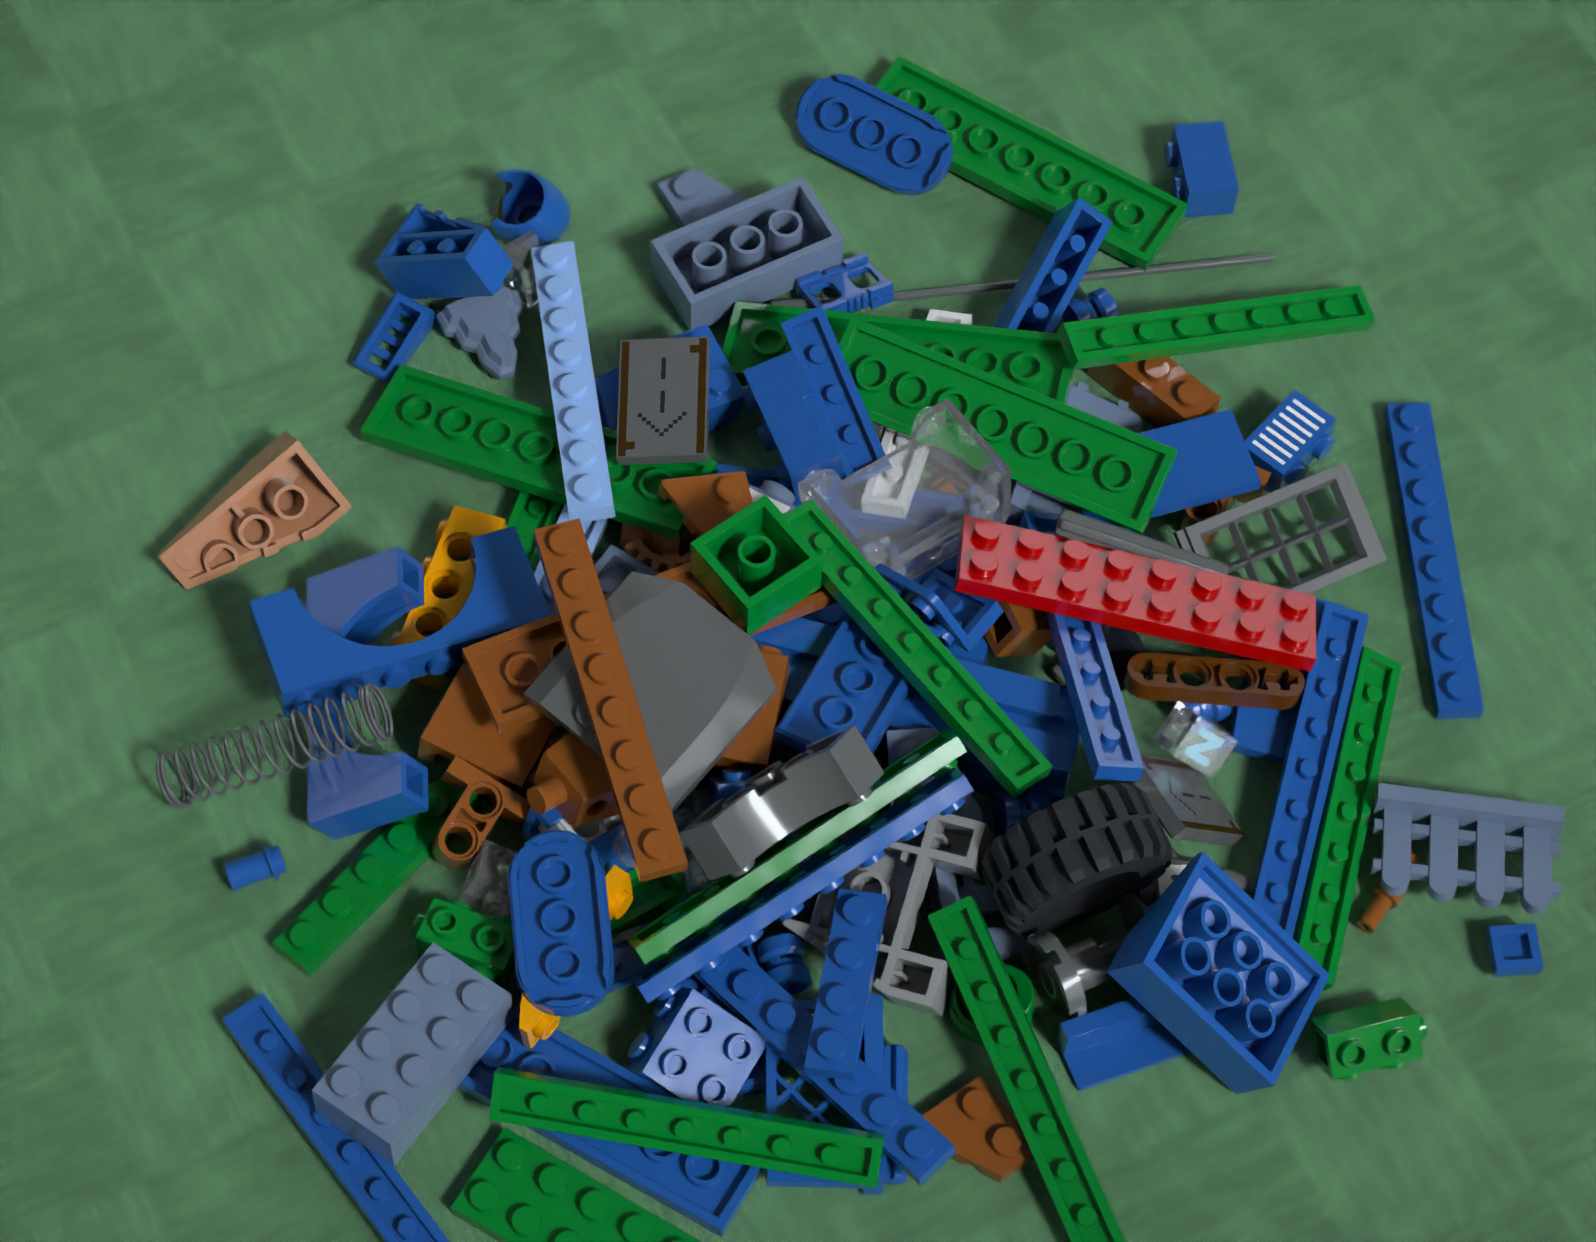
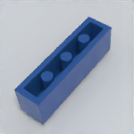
[993,197,1113,333]

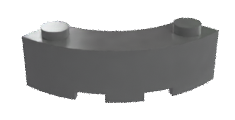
[680,725,884,880]

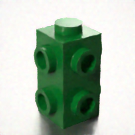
[411,898,516,990]
[1310,997,1427,1080]

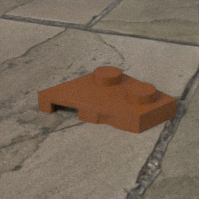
[658,471,753,538]
[922,1075,1034,1183]

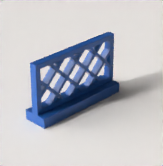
[765,994,887,1195]

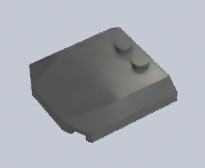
[523,571,777,813]

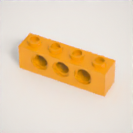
[389,505,506,690]

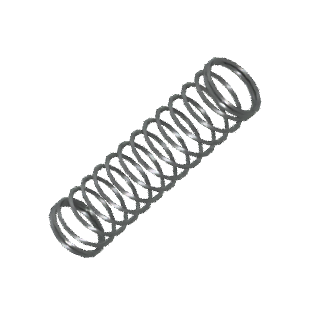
[155,683,393,810]

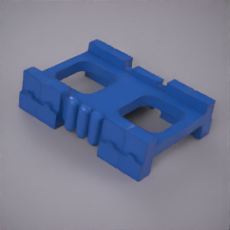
[795,252,894,313]

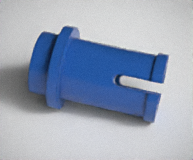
[224,844,287,891]

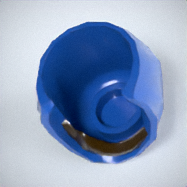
[492,169,571,245]

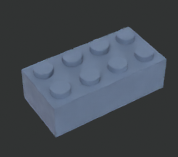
[651,176,844,330]
[312,942,513,1166]

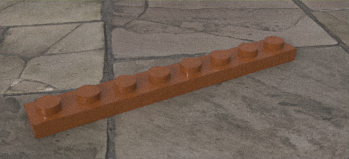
[534,518,688,882]

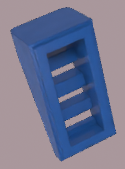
[352,291,437,384]

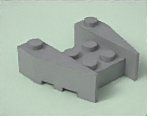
[783,813,995,1017]

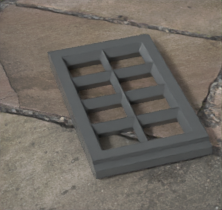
[1173,461,1388,594]

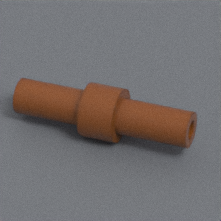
[1357,853,1421,934]

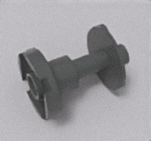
[1024,892,1154,1023]

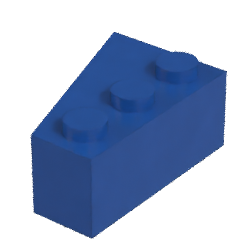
[374,202,514,299]
[740,350,846,502]

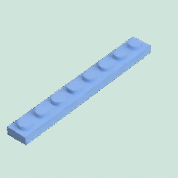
[531,241,616,523]

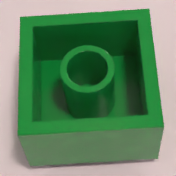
[690,495,823,635]

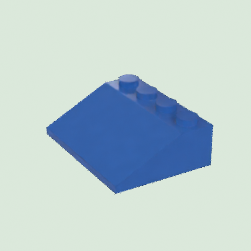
[1107,852,1330,1094]

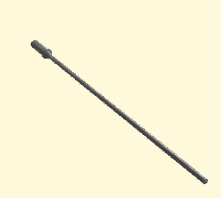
[770,253,1274,309]

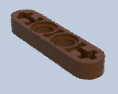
[1123,653,1305,710]

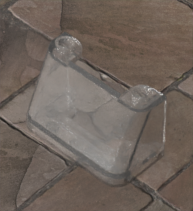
[798,399,1011,580]

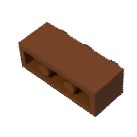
[1087,357,1221,429]

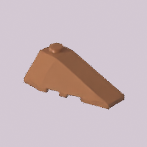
[157,430,352,590]

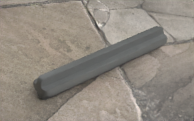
[1055,509,1228,575]

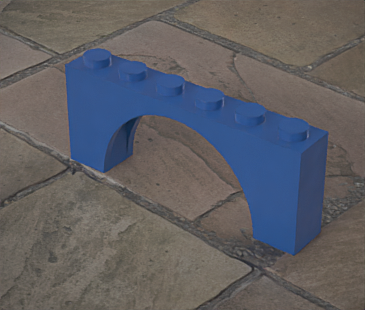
[249,526,550,716]
[305,546,429,840]

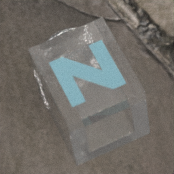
[1153,701,1238,779]

